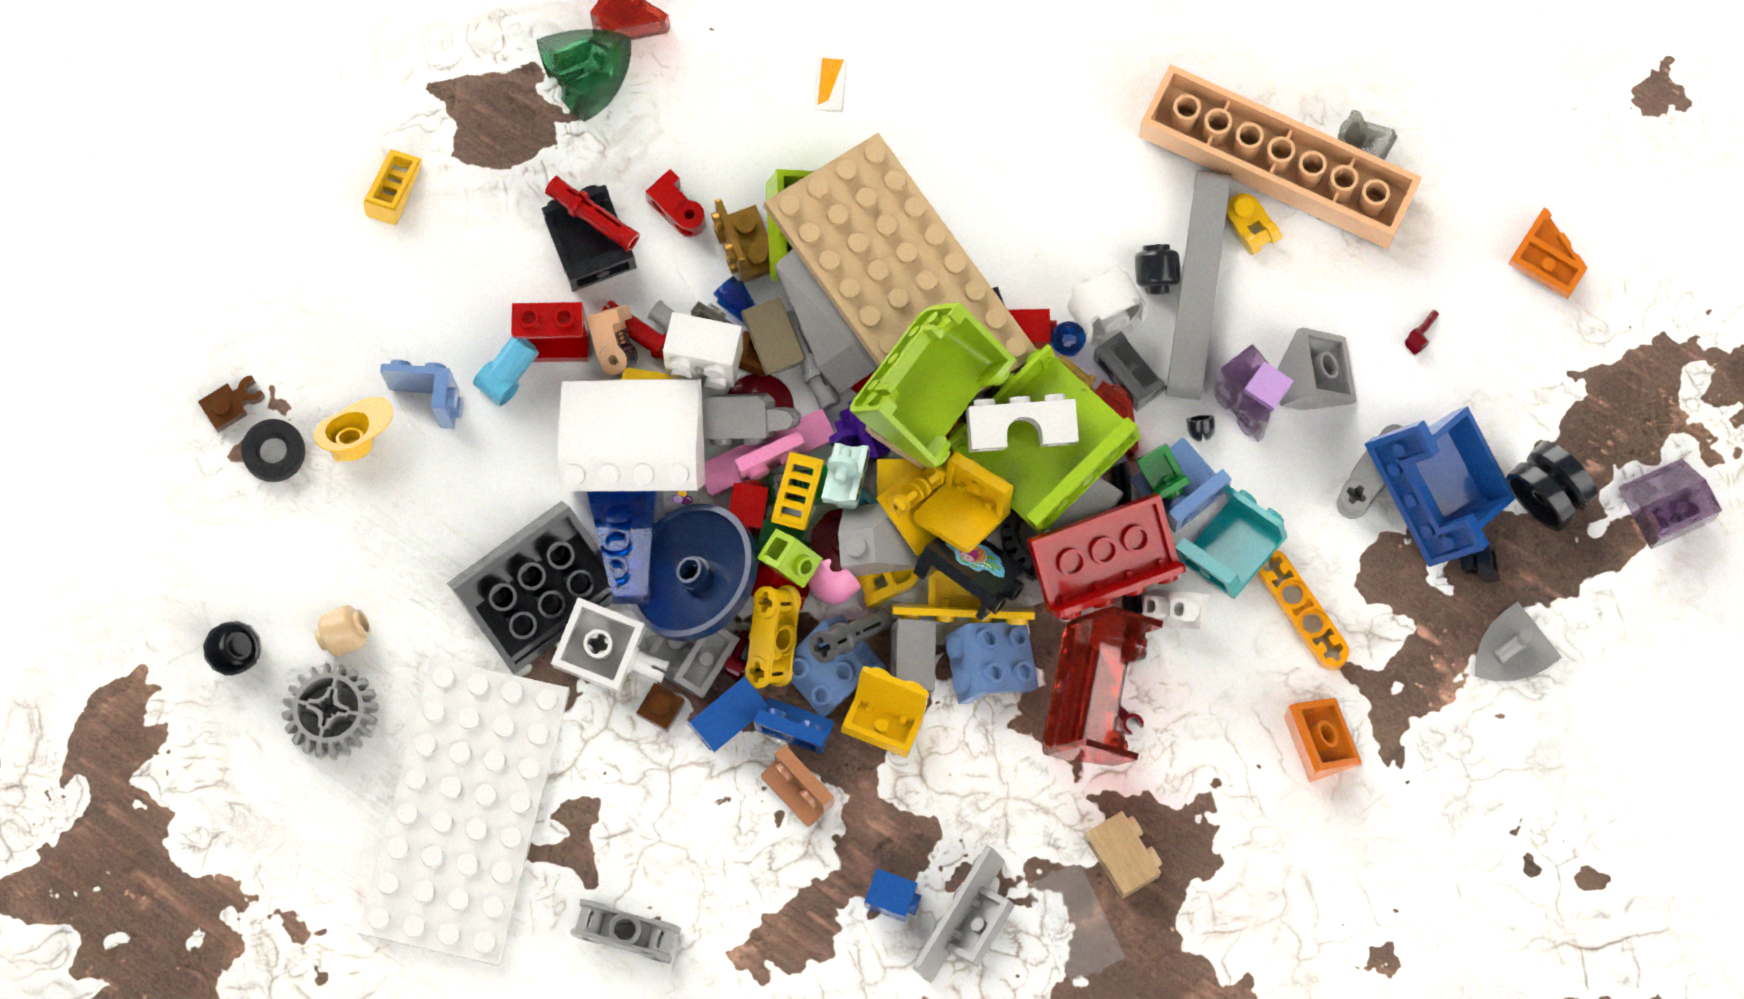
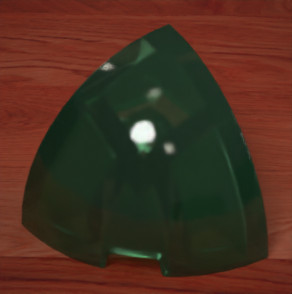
[536,29,632,122]

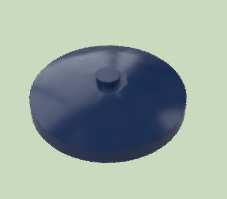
[627,503,758,642]

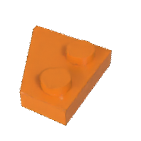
[1508,207,1588,300]

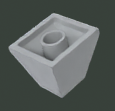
[1277,327,1356,410]
[838,503,919,577]

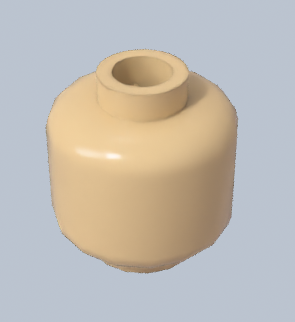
[315,605,371,657]

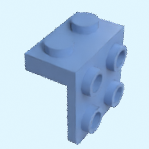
[380,360,463,429]
[945,622,1038,704]

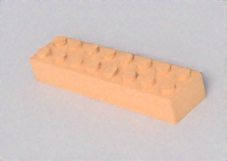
[1139,64,1422,250]

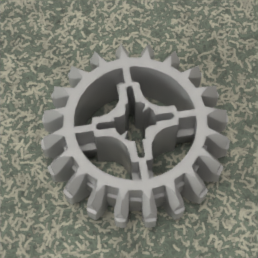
[282,663,379,760]

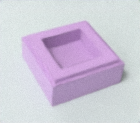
[1244,361,1294,412]

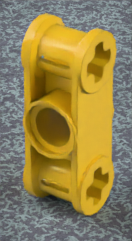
[745,585,801,688]

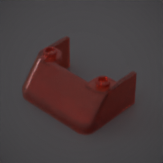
[1042,605,1163,766]

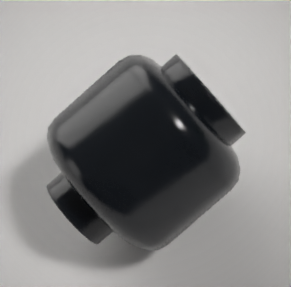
[1135,244,1181,294]

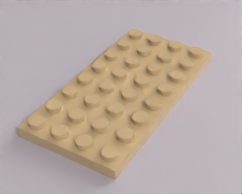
[763,133,1037,398]

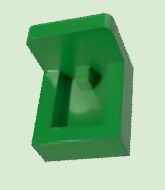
[1134,443,1191,501]

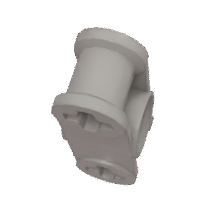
[1337,424,1403,519]
[570,899,681,964]

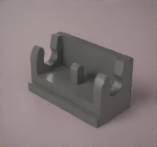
[1093,331,1167,411]

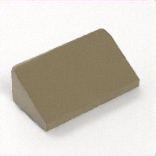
[740,297,805,376]

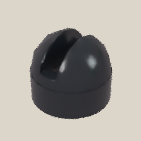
[1186,415,1215,442]

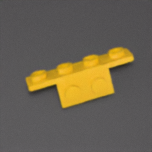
[892,570,1035,625]

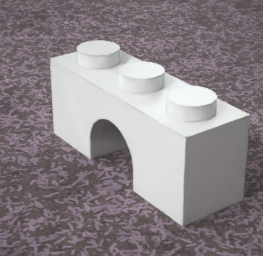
[965,394,1079,453]

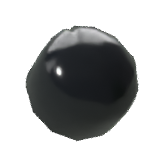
[203,621,262,676]

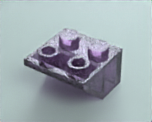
[1214,344,1271,442]
[1618,458,1722,550]

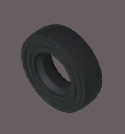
[241,419,305,482]

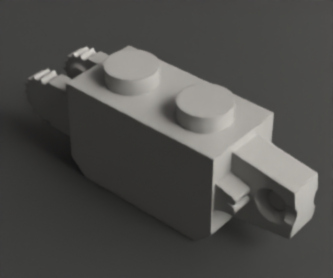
[702,393,802,445]

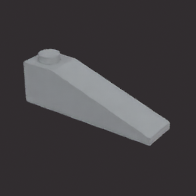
[774,249,878,394]

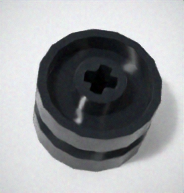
[1506,441,1598,531]

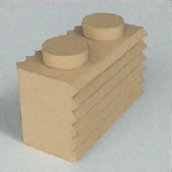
[1084,811,1162,899]

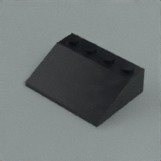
[447,501,627,674]

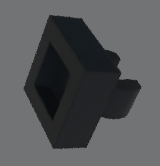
[1460,539,1500,583]

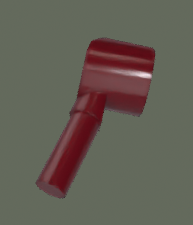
[1404,310,1439,355]
[725,630,749,681]
[1103,691,1144,736]

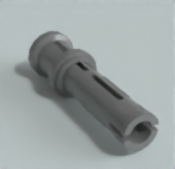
[809,608,893,663]

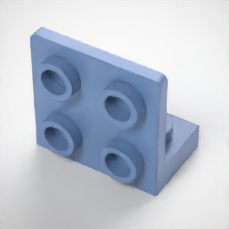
[1131,438,1232,533]
[791,614,887,717]

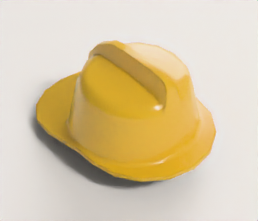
[313,396,394,462]

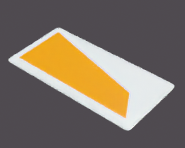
[813,55,847,111]

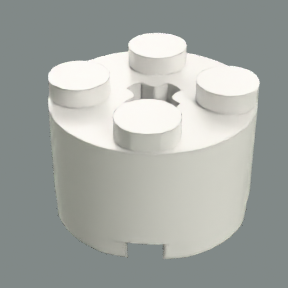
[1067,265,1149,345]

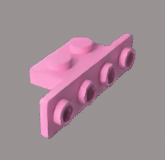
[704,409,835,497]

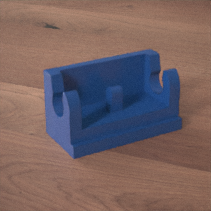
[687,676,770,753]

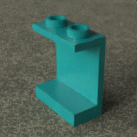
[1175,485,1287,599]

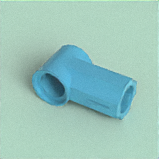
[473,337,540,407]

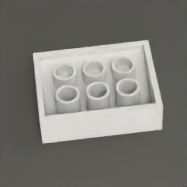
[557,379,706,492]

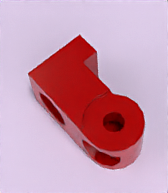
[645,169,705,238]

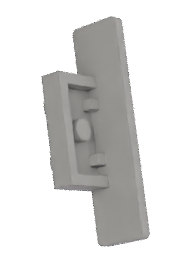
[913,846,1015,983]

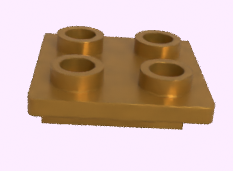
[711,198,770,284]

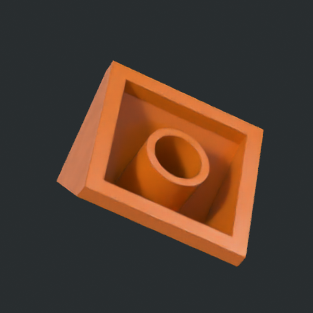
[1284,698,1362,783]

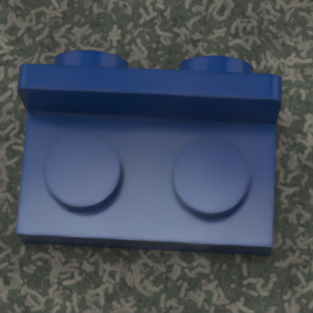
[754,698,834,755]

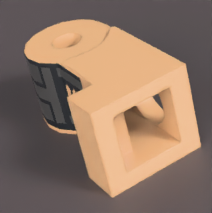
[586,304,638,375]

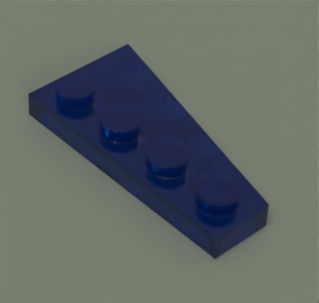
[587,491,657,605]

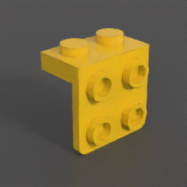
[913,451,1013,553]
[841,666,929,758]

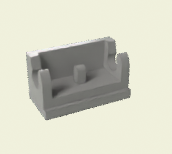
[889,618,936,693]

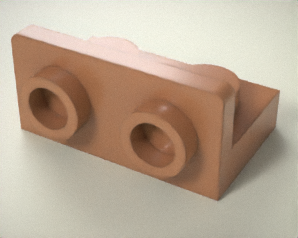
[761,744,835,827]

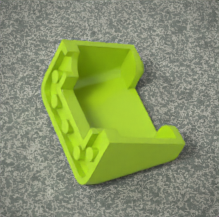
[850,302,1017,468]

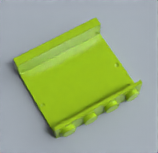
[949,344,1141,535]

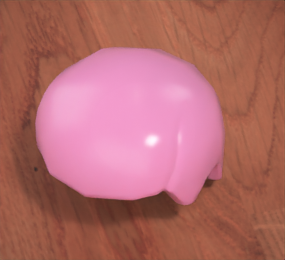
[807,559,861,605]

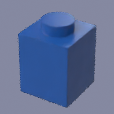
[864,868,922,922]

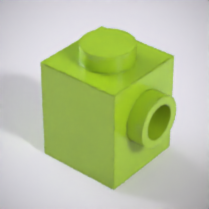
[757,528,823,588]

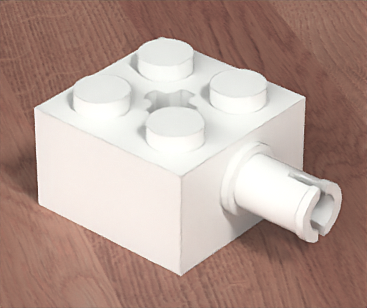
[663,312,743,390]
[551,597,670,694]

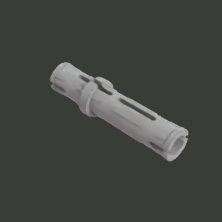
[787,309,841,411]

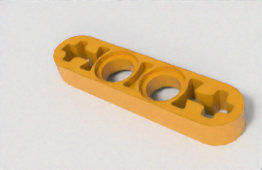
[1257,550,1349,671]

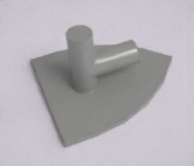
[1475,602,1562,681]

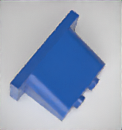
[1364,406,1516,567]

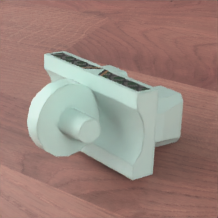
[821,443,870,509]

